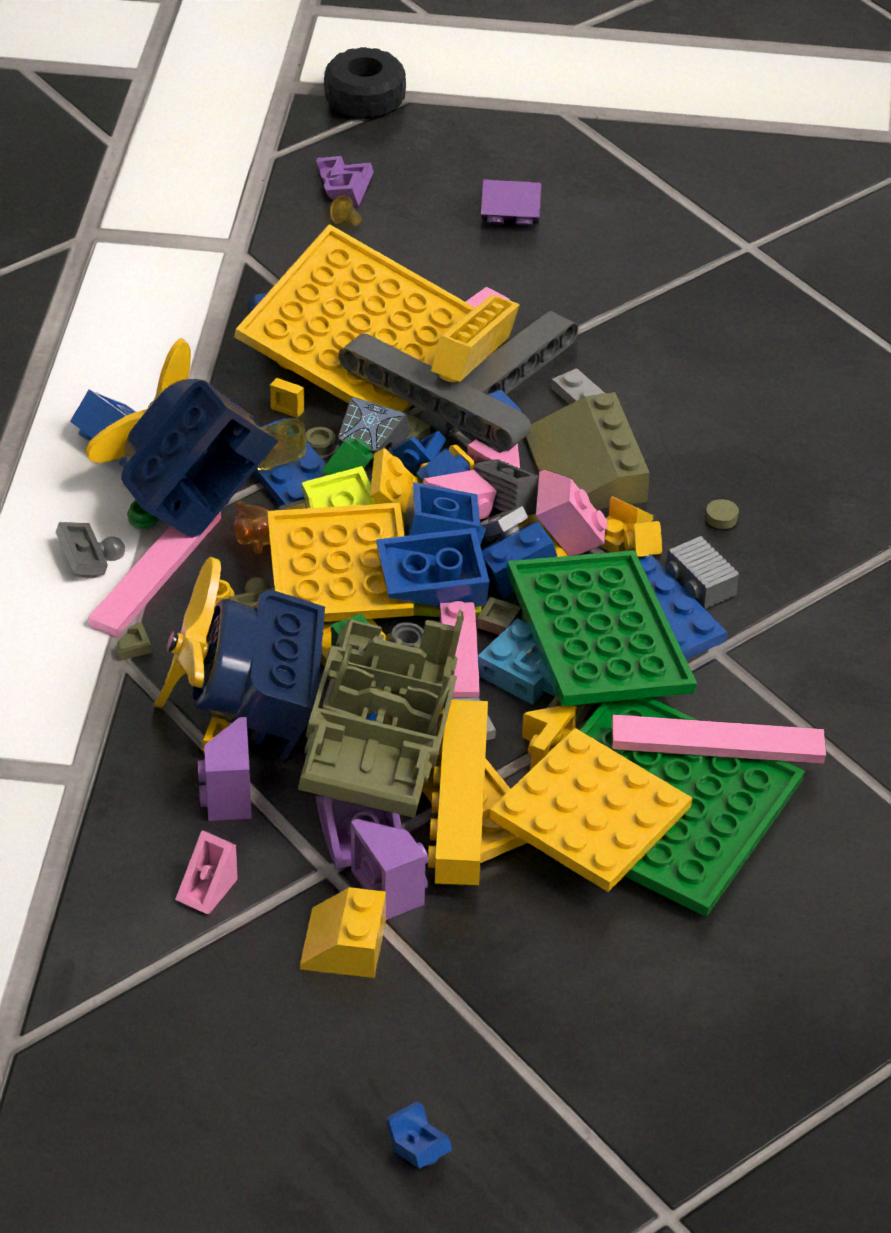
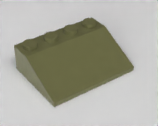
[524,392,650,509]

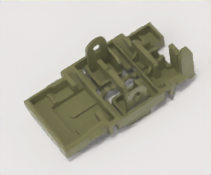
[298,610,464,818]

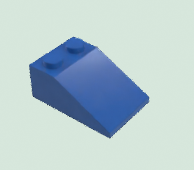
[376,528,489,607]

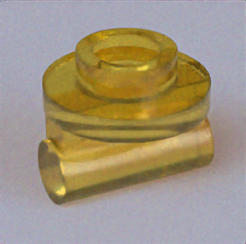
[330,195,362,226]

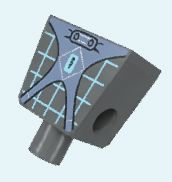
[338,396,411,466]

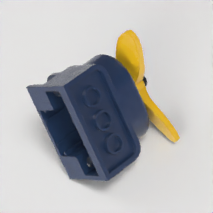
[85,338,279,538]
[154,557,325,761]

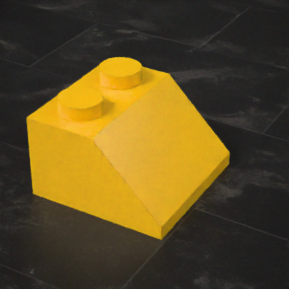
[300,887,386,978]

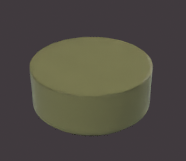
[304,427,336,456]
[706,499,739,529]

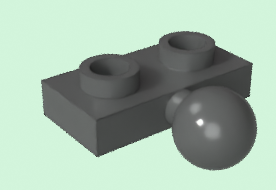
[56,522,125,575]

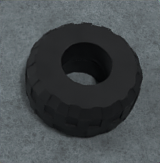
[324,47,406,120]

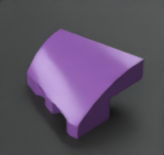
[317,156,374,207]

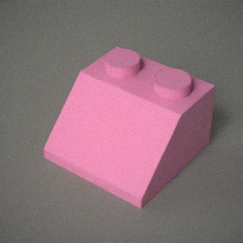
[536,470,607,556]

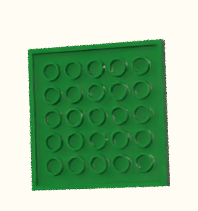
[580,698,805,917]

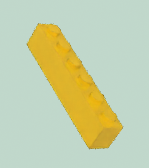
[431,294,520,382]
[428,700,488,885]

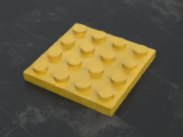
[267,502,414,622]
[489,728,692,892]

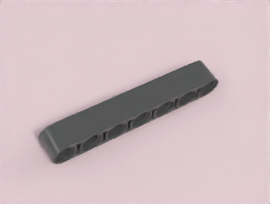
[421,311,578,437]
[338,333,532,451]

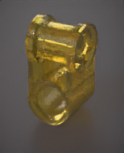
[257,418,307,471]

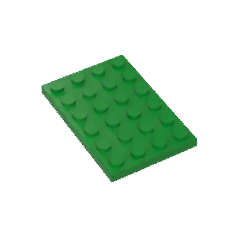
[506,550,697,706]

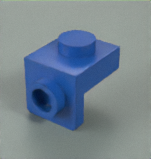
[391,431,446,474]
[416,449,471,482]
[386,1102,452,1169]

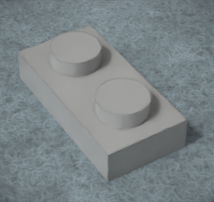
[552,368,605,404]
[480,506,528,543]

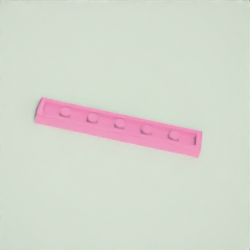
[88,511,221,637]
[611,715,826,764]

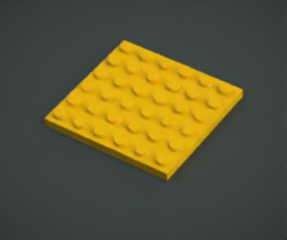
[234,224,475,413]

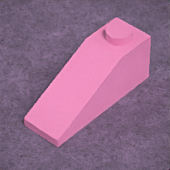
[440,601,480,698]

